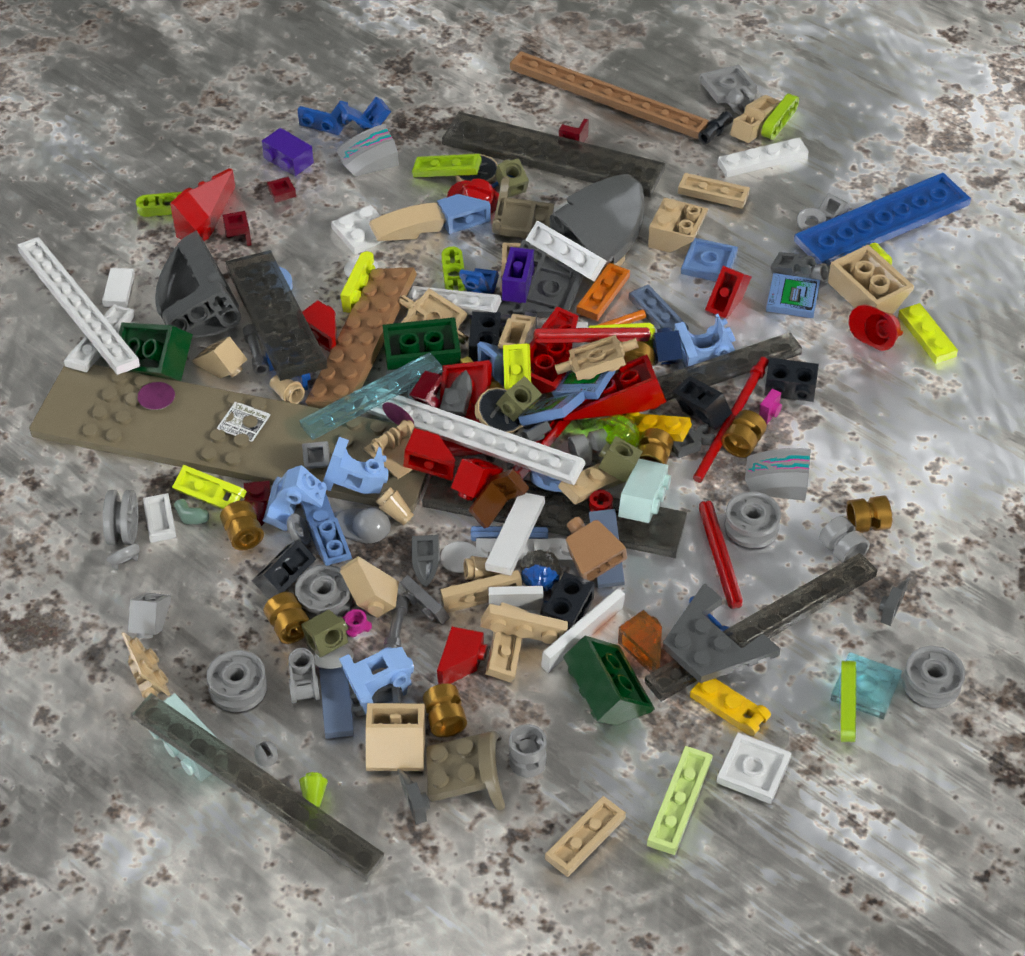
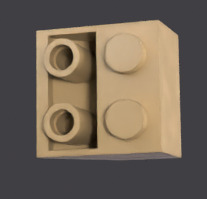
[648,197,708,253]
[366,703,426,771]

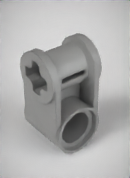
[288,648,320,704]

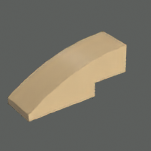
[730,95,781,143]
[369,203,446,241]
[498,314,536,349]

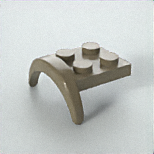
[492,176,555,238]
[426,731,505,811]

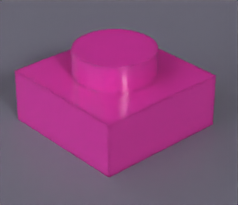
[759,389,782,425]

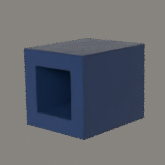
[651,327,683,366]

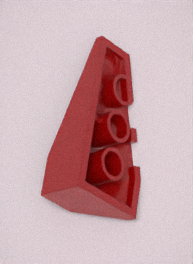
[170,168,235,241]
[529,306,579,394]
[563,354,666,421]

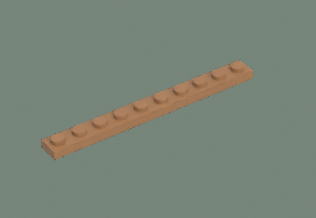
[510,51,709,139]

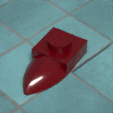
[244,481,271,526]

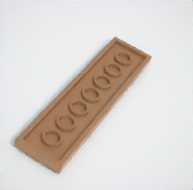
[305,267,417,408]

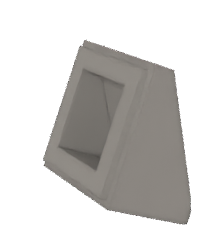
[818,193,850,219]
[302,441,330,469]

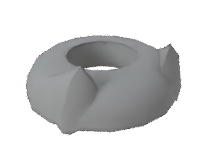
[797,208,827,231]
[287,513,311,546]
[107,544,140,570]

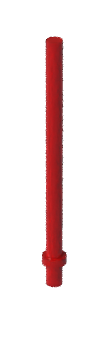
[693,357,769,483]

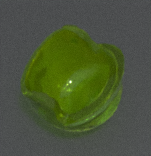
[595,414,640,448]

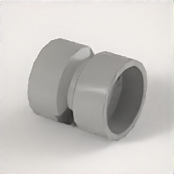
[568,429,611,467]
[819,516,870,566]
[509,724,547,778]

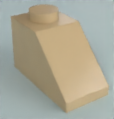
[192,336,248,379]
[340,556,399,618]

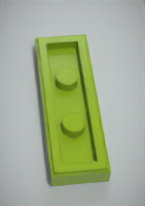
[412,154,482,178]

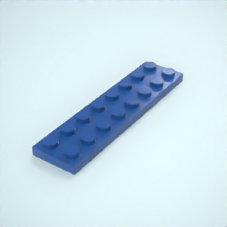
[794,172,971,266]

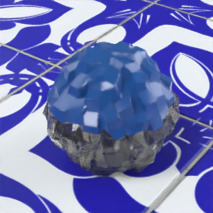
[520,550,563,591]

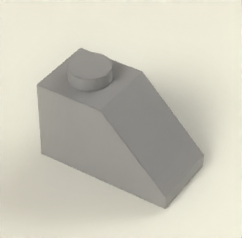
[128,592,171,639]

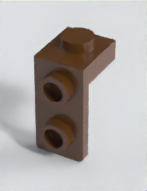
[469,469,529,528]

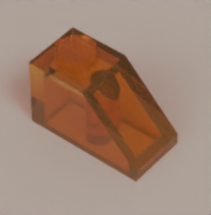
[618,610,662,677]

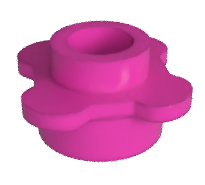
[342,609,372,637]

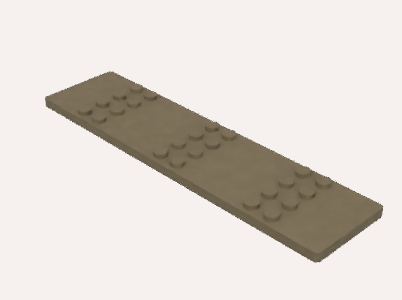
[29,365,428,512]

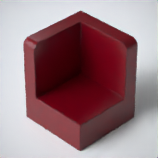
[559,118,589,151]
[222,211,252,246]
[409,371,443,409]

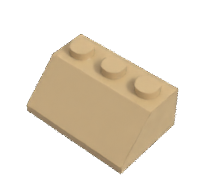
[828,245,914,314]

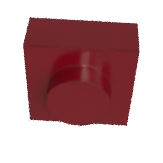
[267,176,296,203]

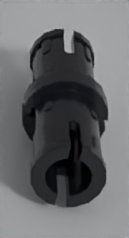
[698,111,733,145]

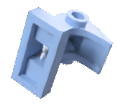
[674,314,736,375]
[323,437,388,494]
[263,465,327,531]
[339,647,414,714]

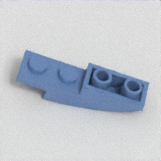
[300,493,352,566]

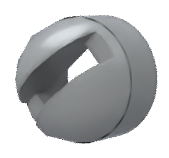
[809,263,829,283]
[254,741,278,767]

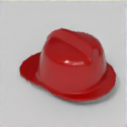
[447,178,499,214]
[848,304,903,351]

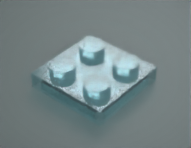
[830,652,902,720]

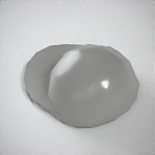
[336,507,391,543]

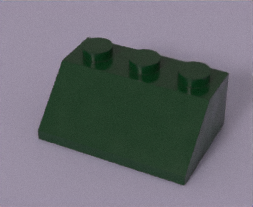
[382,317,461,375]
[563,636,655,726]

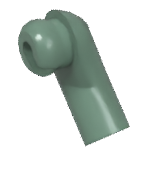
[174,499,209,525]

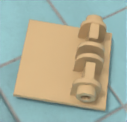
[364,420,415,480]
[121,632,170,701]

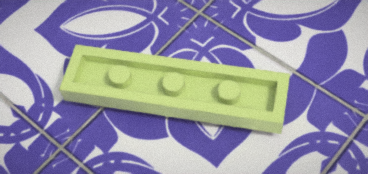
[647,746,713,855]

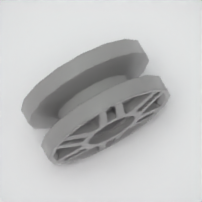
[103,490,138,545]
[724,491,781,548]
[295,565,354,620]
[902,646,965,709]
[207,650,267,712]

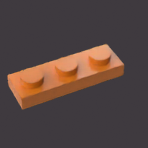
[576,263,630,321]

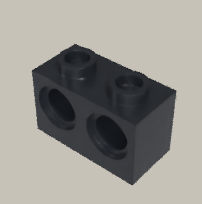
[468,311,506,362]
[764,357,819,402]
[673,376,732,430]
[251,539,316,599]
[540,572,594,630]

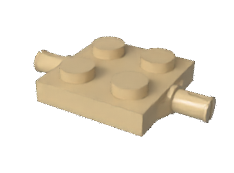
[399,288,469,345]
[555,335,639,381]

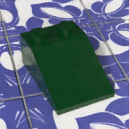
[110,322,193,381]

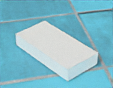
[102,268,135,307]
[143,493,177,543]
[489,586,543,610]

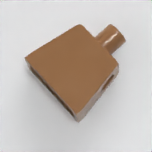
[565,517,627,581]

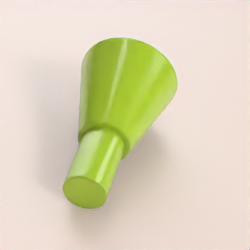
[299,772,328,828]

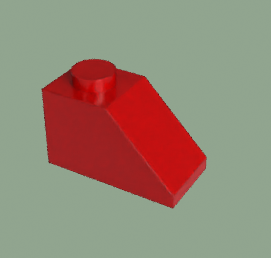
[705,266,752,319]
[297,300,337,352]
[403,428,456,480]
[451,459,504,501]
[437,626,488,685]

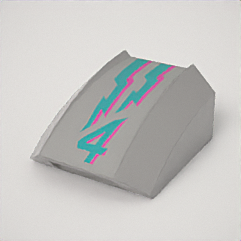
[337,124,398,176]
[745,448,811,501]

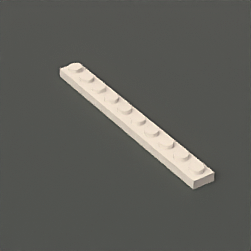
[17,237,140,375]
[361,386,586,485]

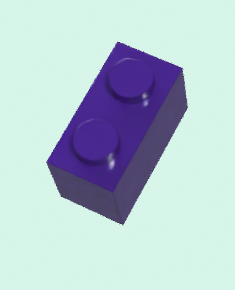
[262,128,314,176]
[502,247,534,303]

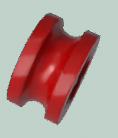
[589,490,613,512]

